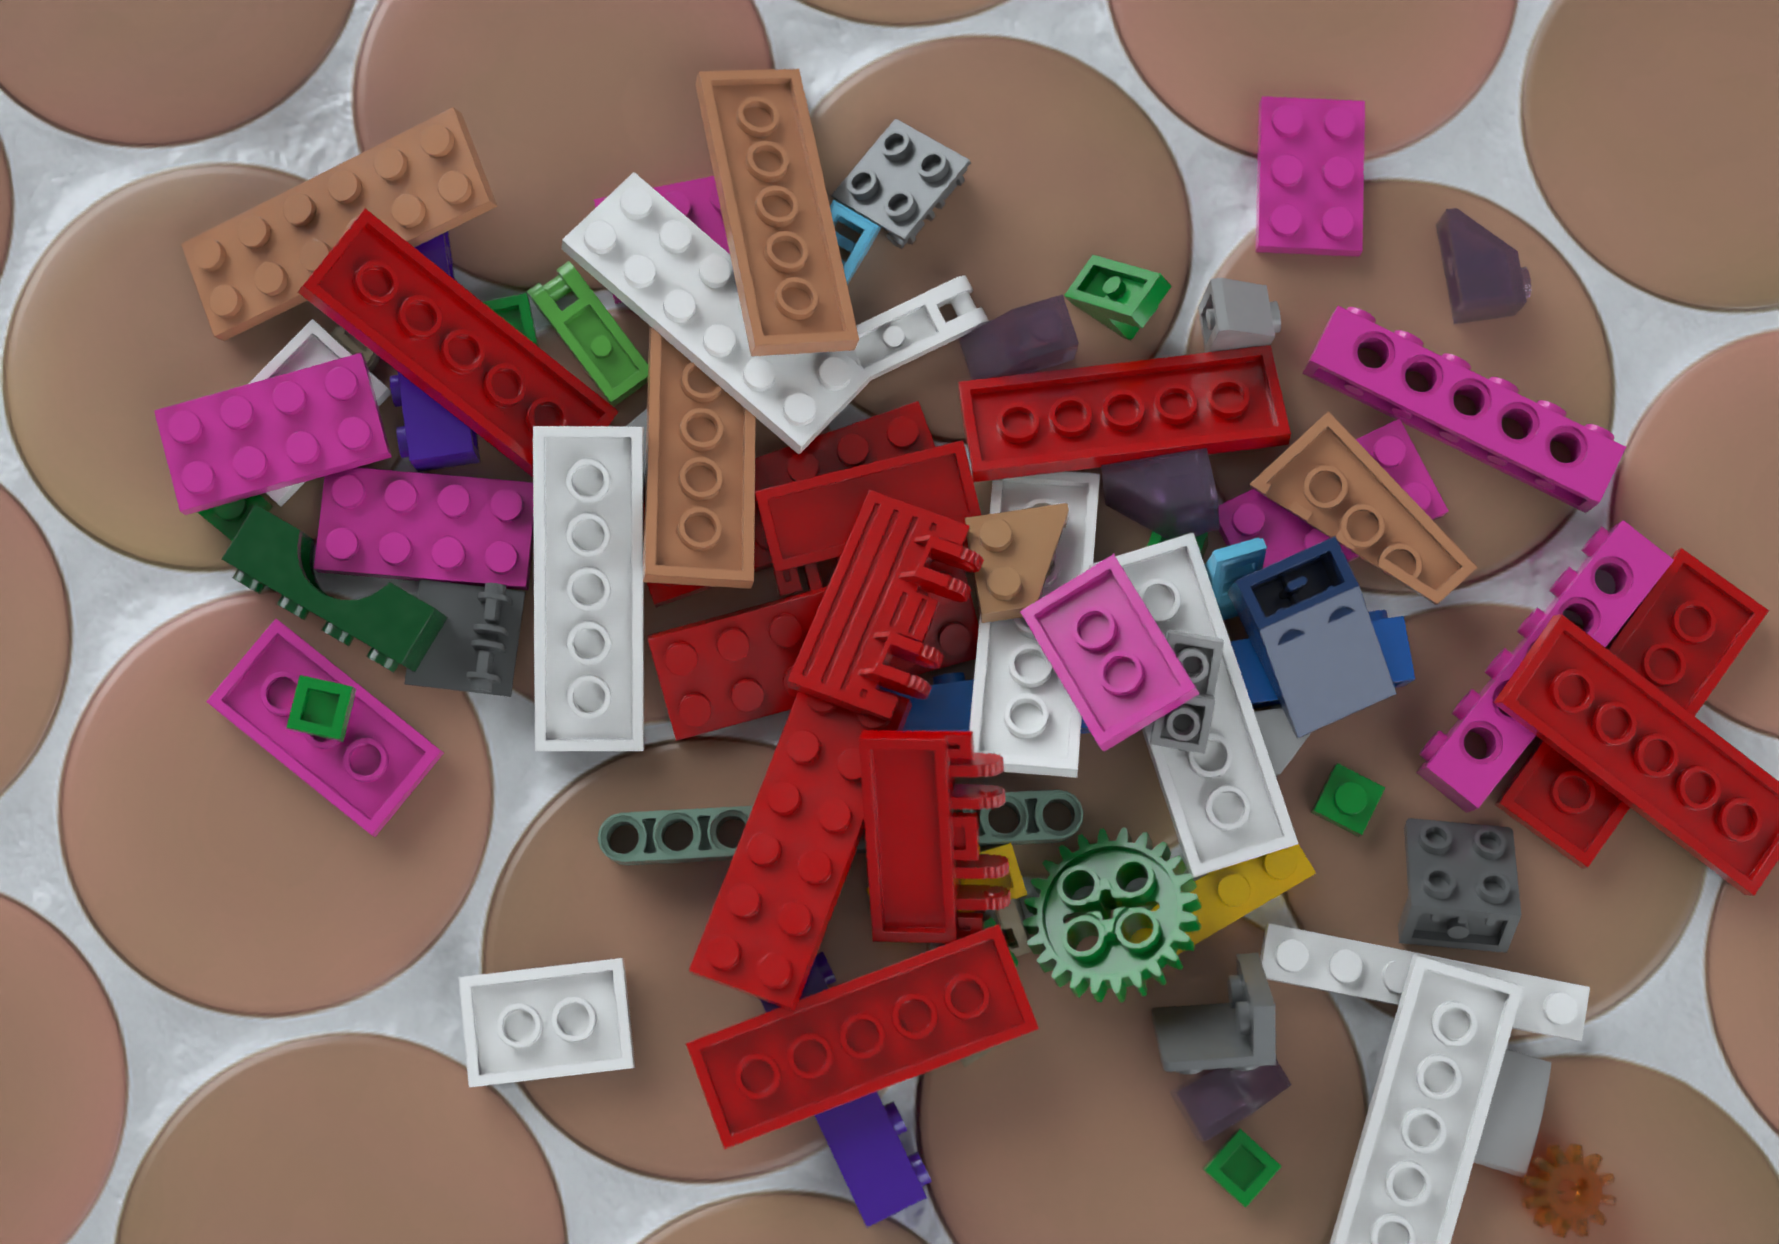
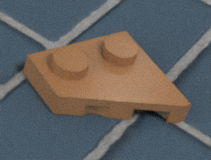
[965,503,1069,623]

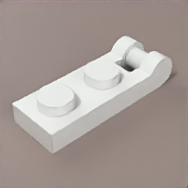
[843,275,989,381]

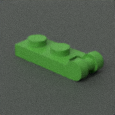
[526,261,648,407]

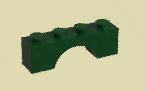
[222,504,448,673]

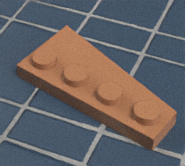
[1249,411,1478,605]

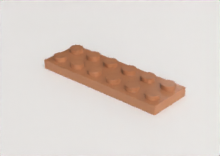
[695,69,859,356]
[181,107,498,341]
[643,325,756,589]

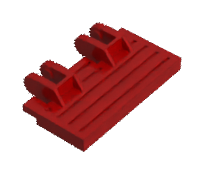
[755,440,981,596]
[787,490,984,722]
[859,730,1011,943]

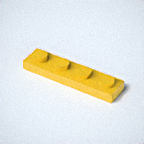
[1130,843,1316,955]

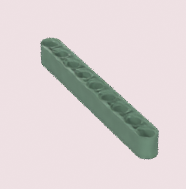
[598,790,1084,866]

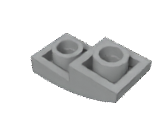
[1150,630,1224,754]
[1474,1048,1552,1177]

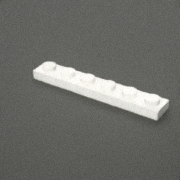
[1260,923,1590,1041]

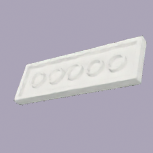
[561,172,871,454]
[533,426,644,751]
[969,471,1100,778]
[1089,532,1298,878]
[1330,954,1524,1244]

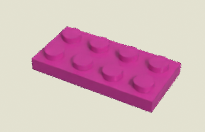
[154,353,392,515]
[1210,418,1449,568]
[314,467,534,590]
[206,618,444,837]

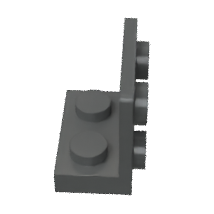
[1398,818,1521,953]
[1151,953,1276,1074]

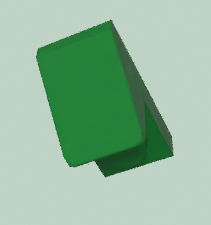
[1064,255,1172,340]

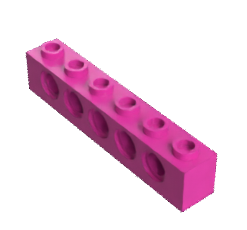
[1303,306,1626,513]
[1416,520,1674,813]

